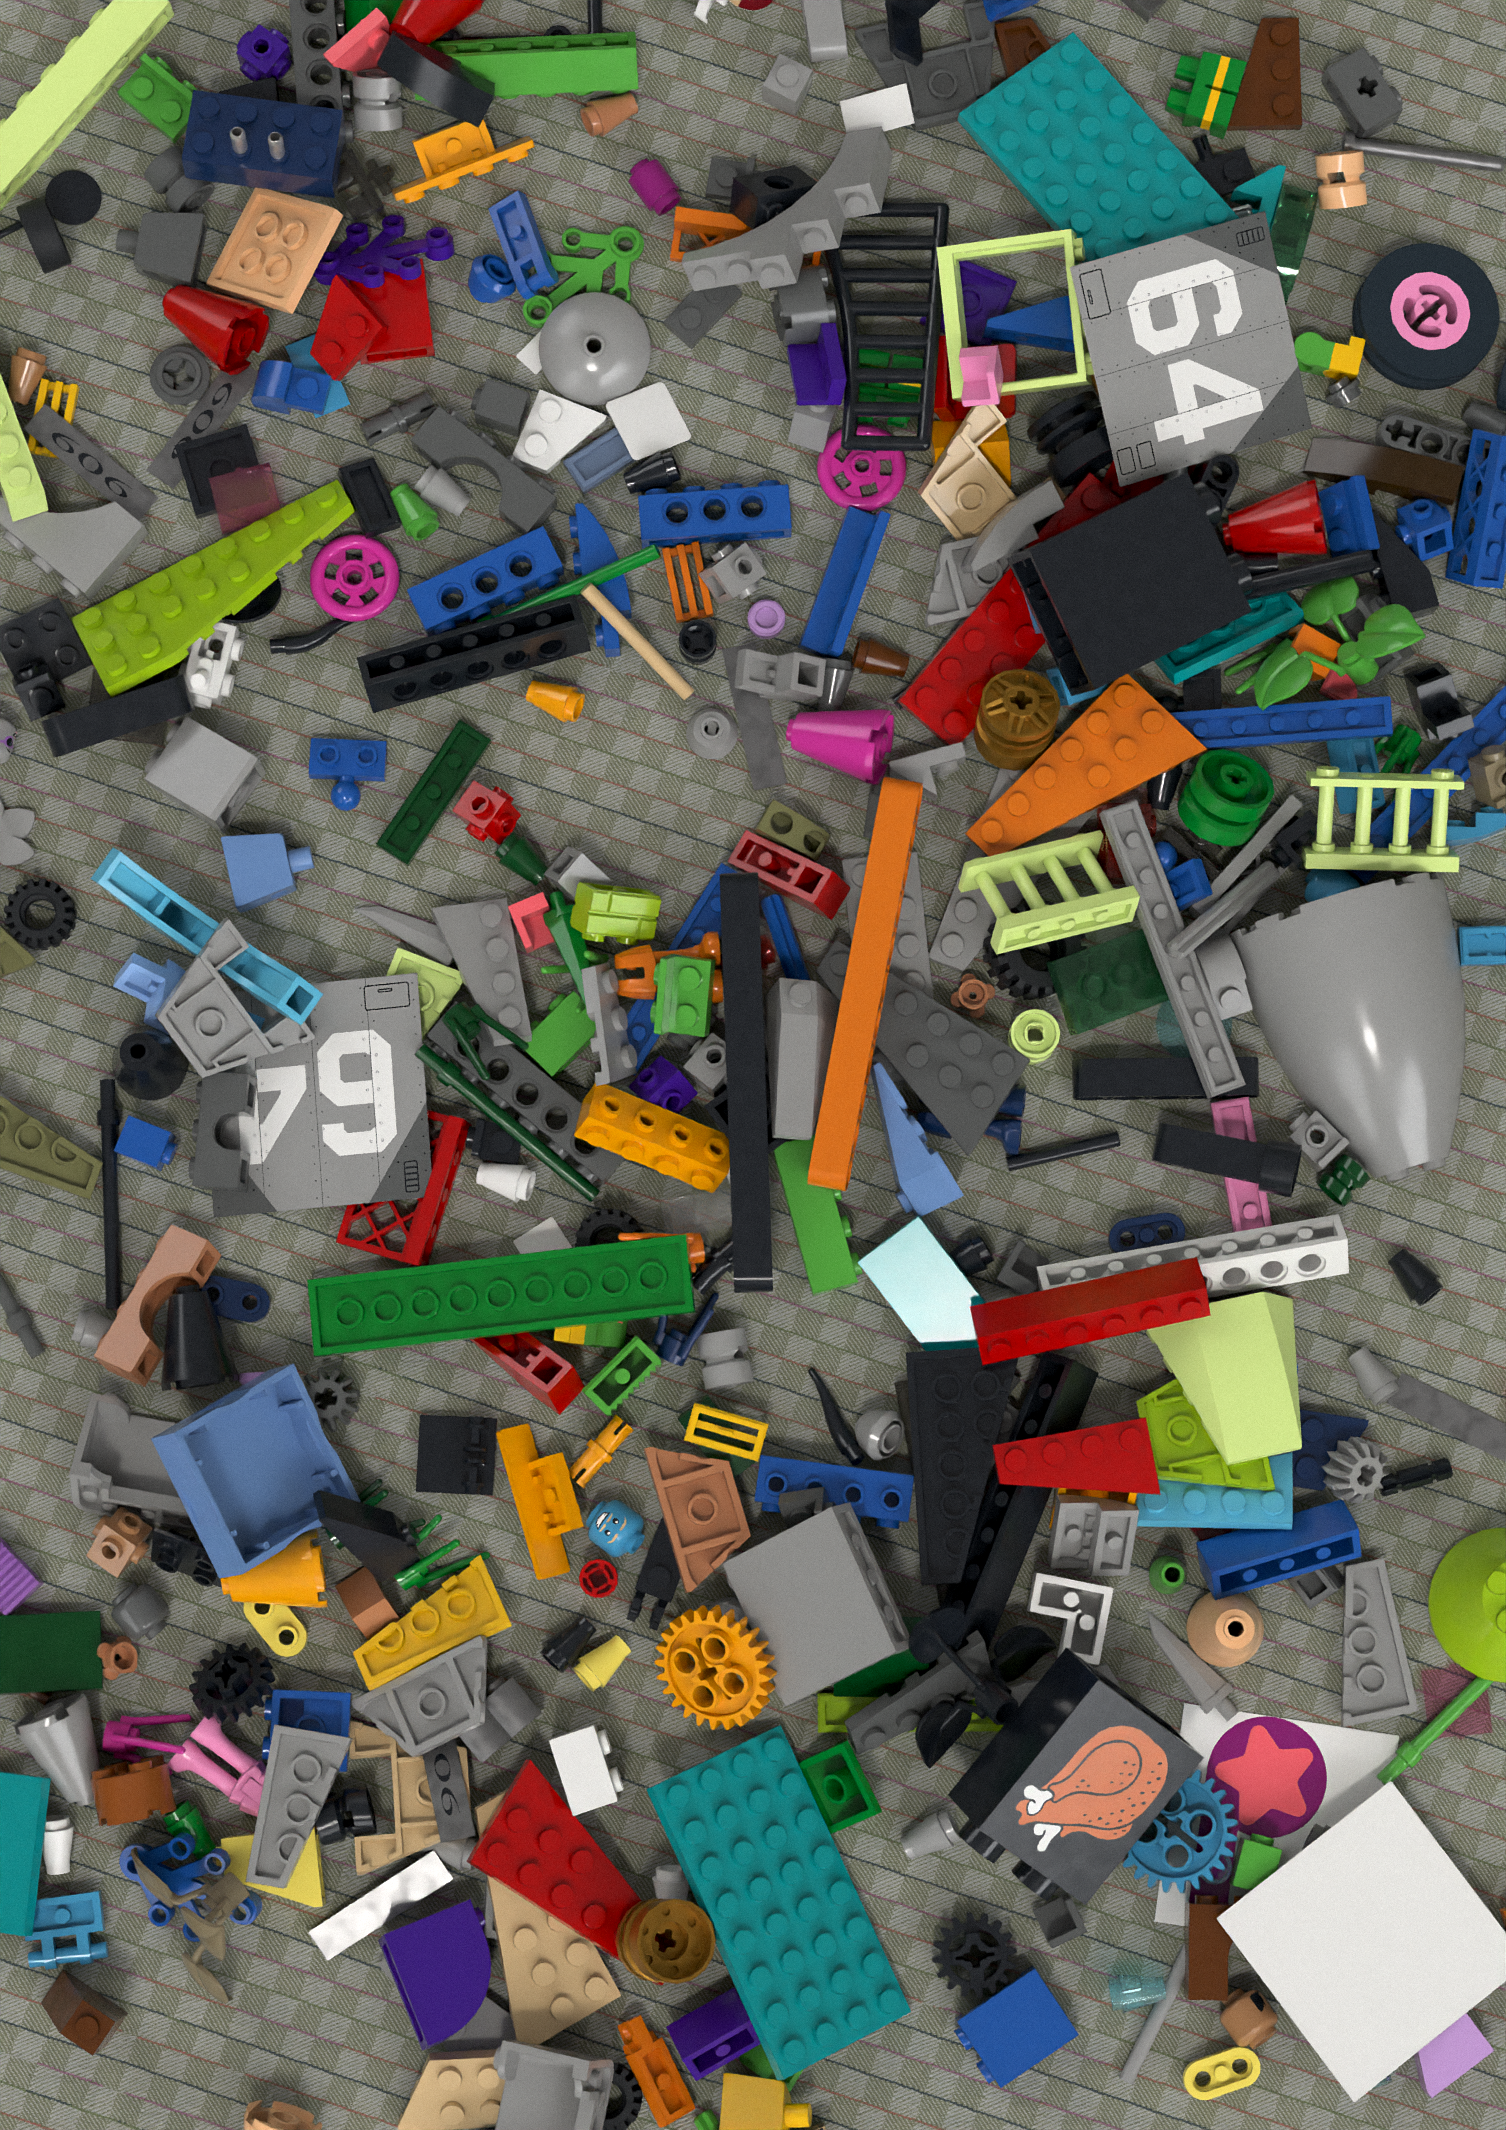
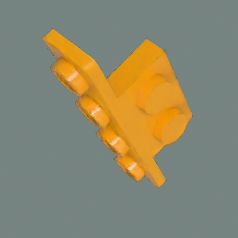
[391,119,535,204]
[496,1424,584,1580]

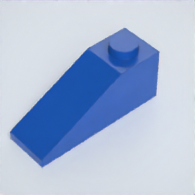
[982,295,1089,353]

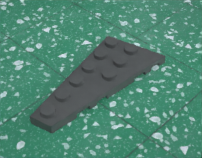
[816,940,1030,1158]

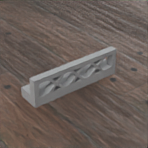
[1188,795,1317,934]

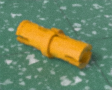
[569,1414,634,1489]

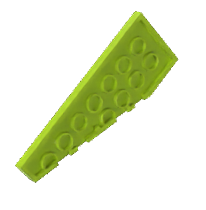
[71,479,355,698]

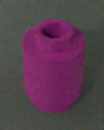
[628,158,682,216]

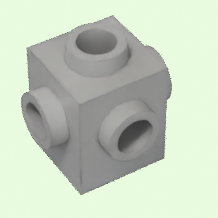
[699,542,767,605]
[683,1032,727,1098]

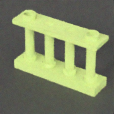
[1301,766,1464,872]
[958,830,1140,955]

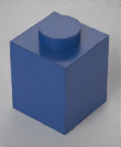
[114,1115,178,1171]

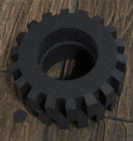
[983,901,1087,1000]

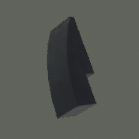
[377,31,495,127]

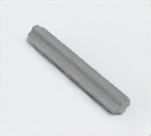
[1167,861,1279,960]

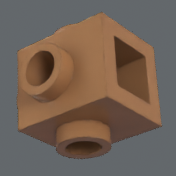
[86,1506,153,1578]

